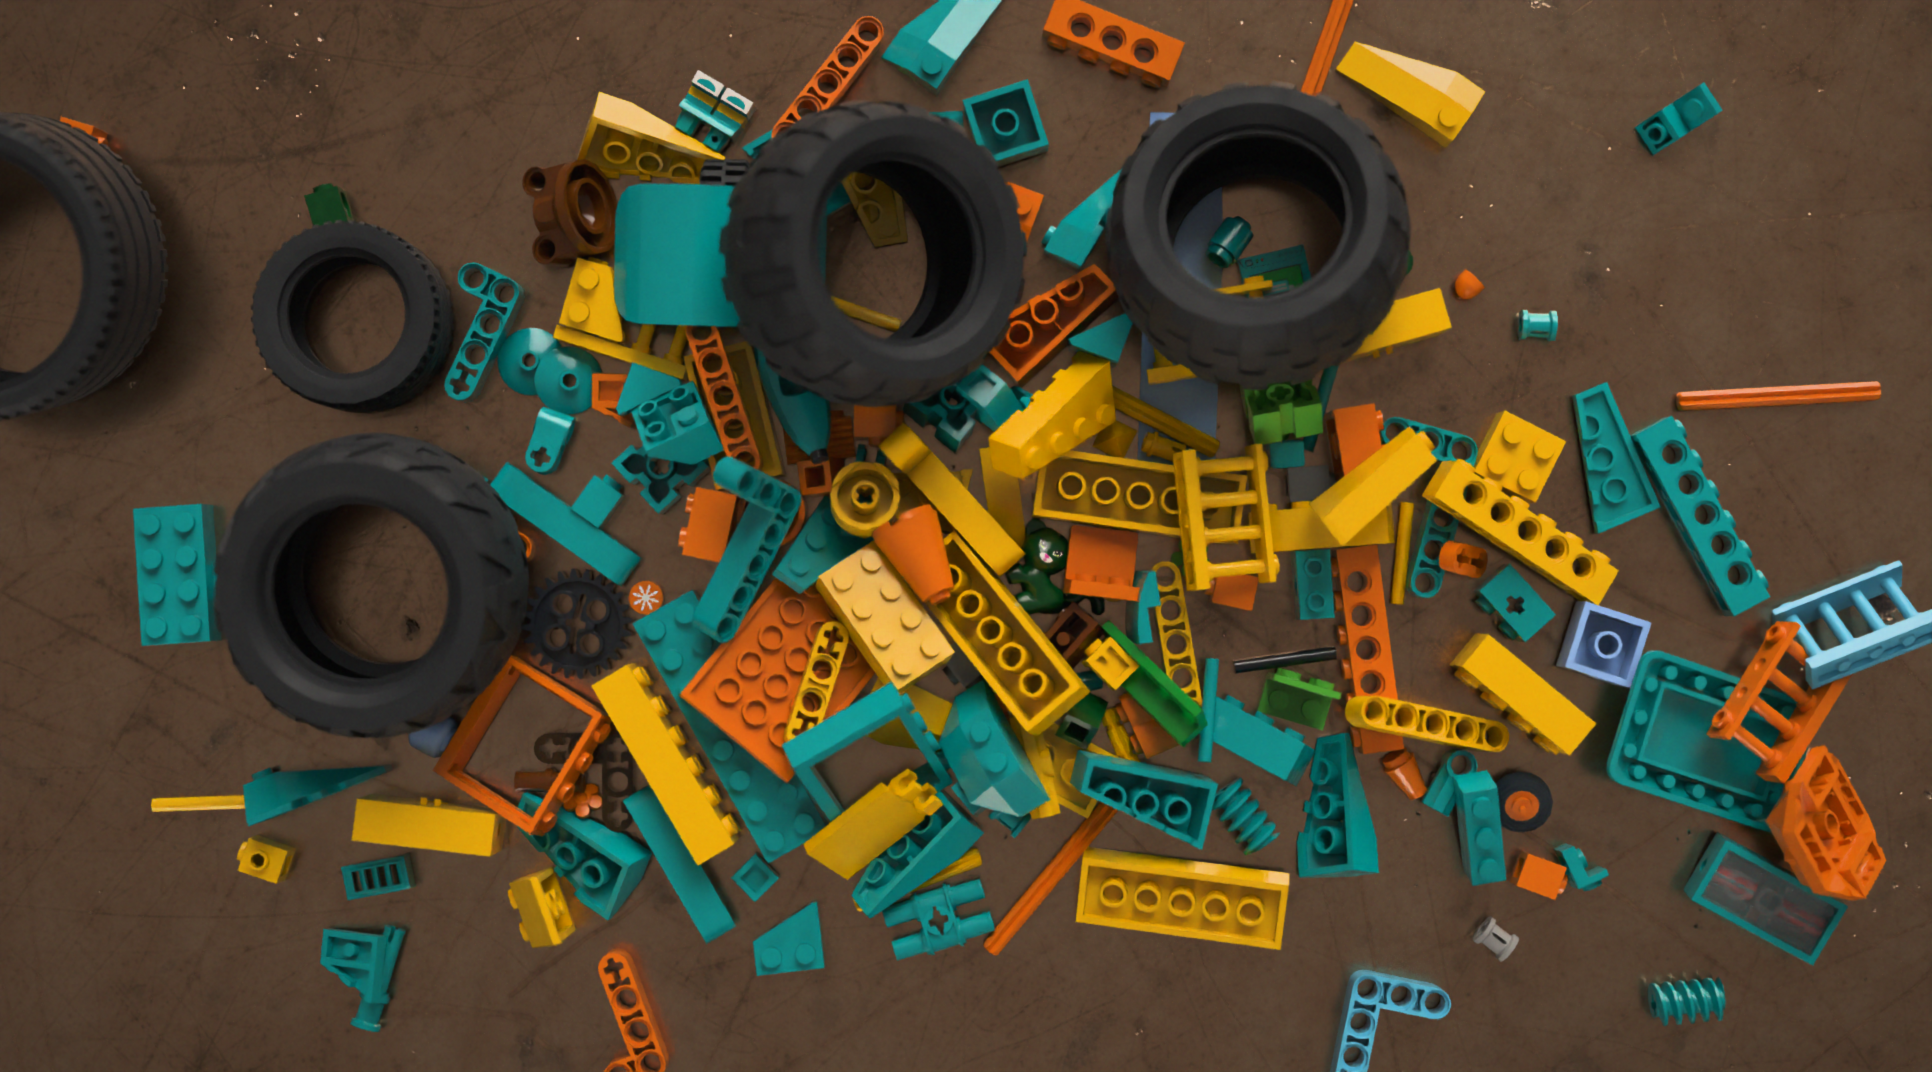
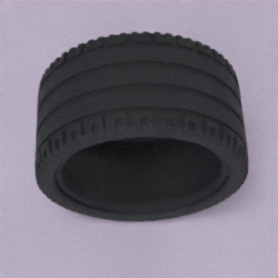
[0,113,168,421]

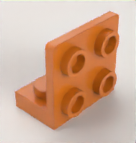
[1063,525,1139,601]

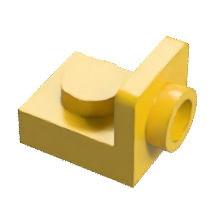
[1081,636,1139,691]

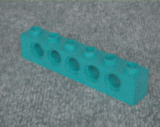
[1630,416,1770,616]

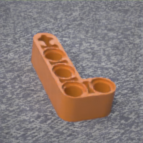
[598,948,670,1072]

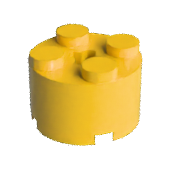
[830,461,900,539]

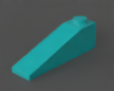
[1041,170,1121,274]
[1297,733,1379,878]
[243,764,393,826]
[516,792,652,920]

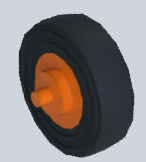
[1496,771,1553,833]

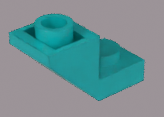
[1635,82,1723,155]
[956,364,1025,432]

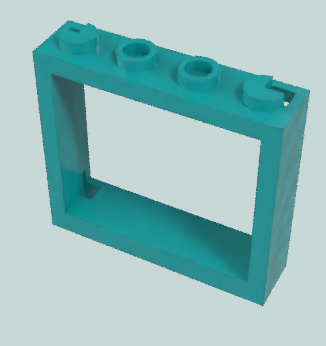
[782,682,953,822]

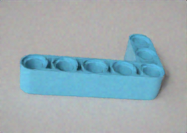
[1330,970,1451,1072]

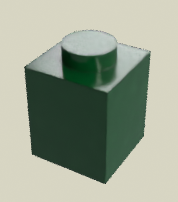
[1055,693,1108,750]

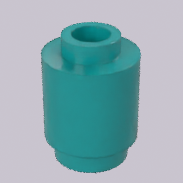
[1205,216,1253,268]

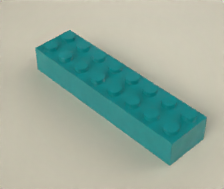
[632,590,829,864]

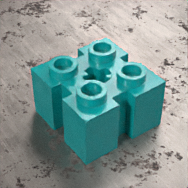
[903,377,983,453]
[611,444,711,515]

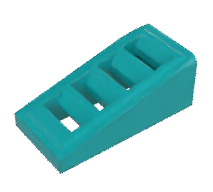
[341,853,416,900]

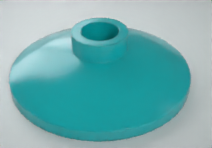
[497,328,562,396]
[534,346,602,414]

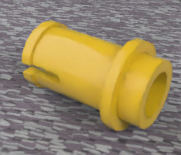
[1141,431,1186,462]

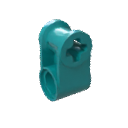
[525,407,576,475]

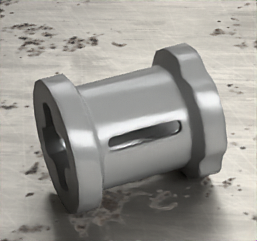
[1472,916,1519,962]

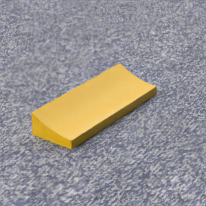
[1076,847,1289,950]

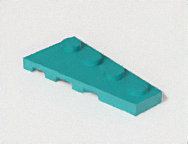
[1573,382,1661,534]

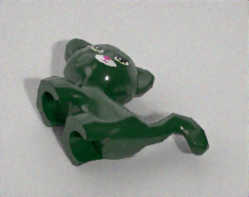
[1004,518,1105,615]

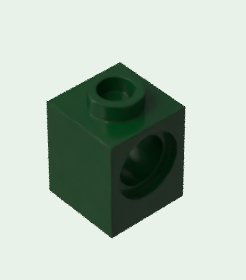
[304,183,354,226]

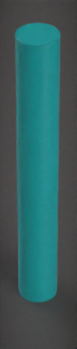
[1303,365,1339,453]
[1198,658,1219,763]

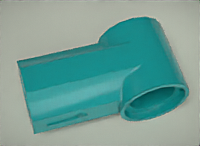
[1421,748,1478,817]

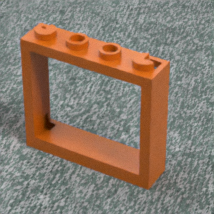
[433,655,612,836]

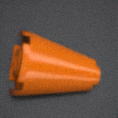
[871,504,954,606]

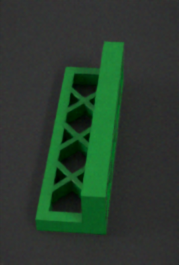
[1101,620,1208,748]

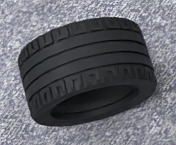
[251,220,454,413]

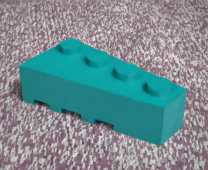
[1070,750,1218,850]

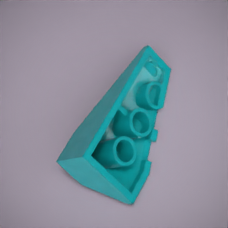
[881,0,1003,97]
[851,789,984,919]

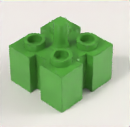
[1240,379,1323,445]

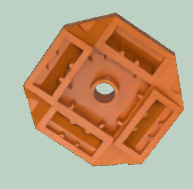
[1766,745,1887,901]

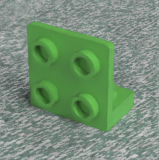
[1256,668,1342,730]

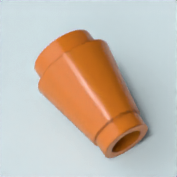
[1382,747,1427,800]

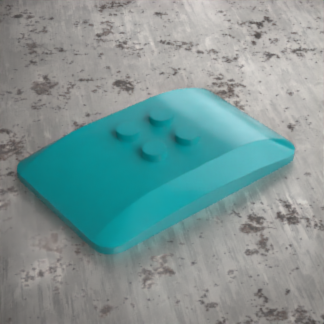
[1606,650,1809,832]

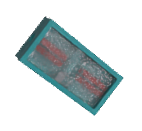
[1683,832,1848,965]

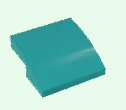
[1125,570,1161,644]

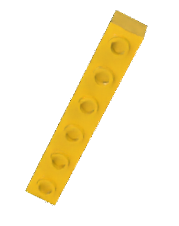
[1422,459,1619,605]

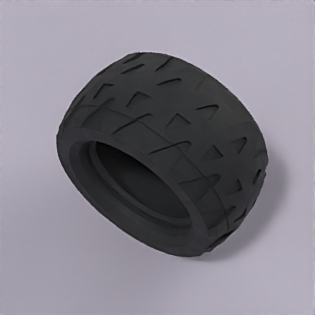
[213,433,529,738]

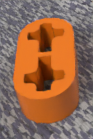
[1439,540,1488,578]

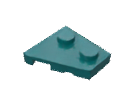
[753,901,825,976]
[320,928,387,1004]

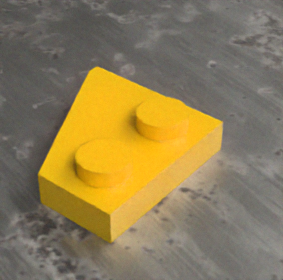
[559,257,625,343]

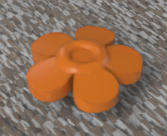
[563,783,602,819]

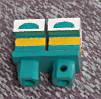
[675,70,756,153]

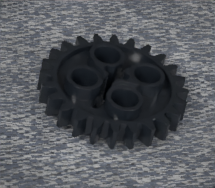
[522,568,634,679]

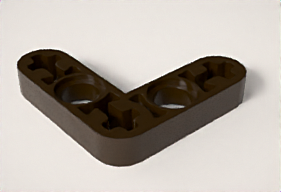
[534,732,635,832]

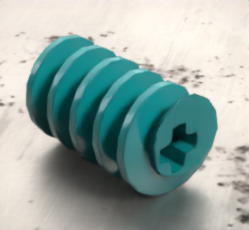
[1212,777,1280,855]
[1648,977,1726,1026]

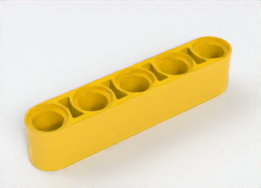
[1150,561,1202,708]
[1345,696,1509,752]

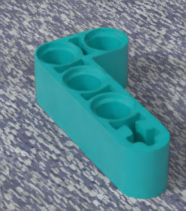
[444,262,525,403]

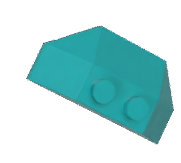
[938,679,1050,817]

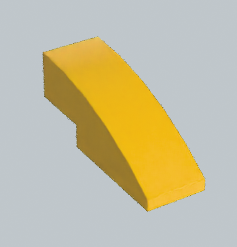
[979,447,1026,548]

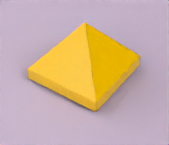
[1092,420,1137,458]

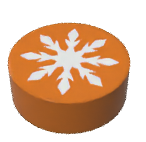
[629,581,664,615]

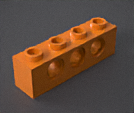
[1042,0,1185,88]

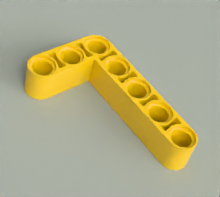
[878,422,1026,577]

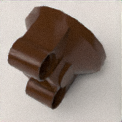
[522,159,617,267]

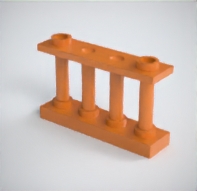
[1706,621,1852,784]

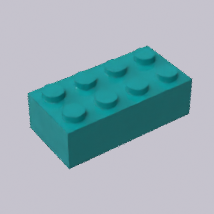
[133,504,222,646]

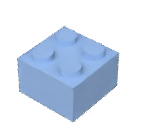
[1556,601,1652,688]

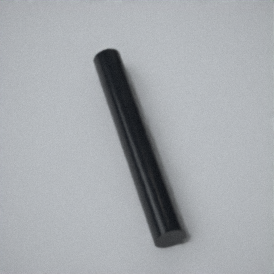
[1233,646,1337,674]

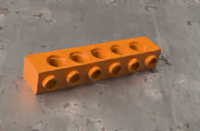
[1331,545,1404,754]

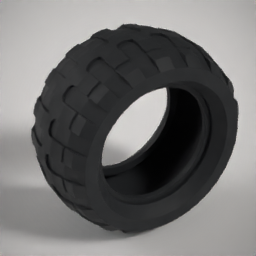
[1105,81,1411,390]
[719,100,1027,407]

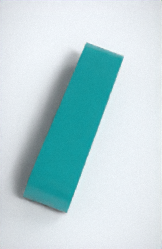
[490,462,642,587]
[623,784,736,944]

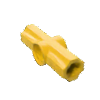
[1009,717,1061,820]

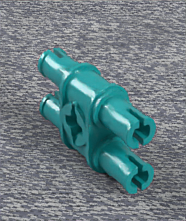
[882,878,996,961]

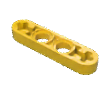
[784,621,849,743]

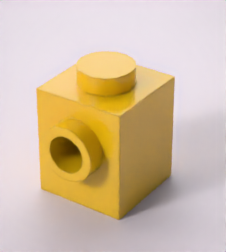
[237,835,296,884]

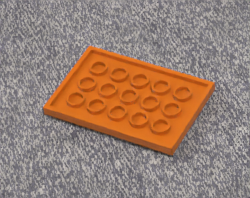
[679,577,875,783]

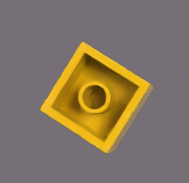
[1474,411,1566,504]

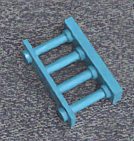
[1772,560,1932,689]

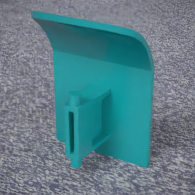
[614,184,827,327]

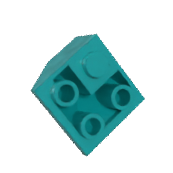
[631,381,724,465]

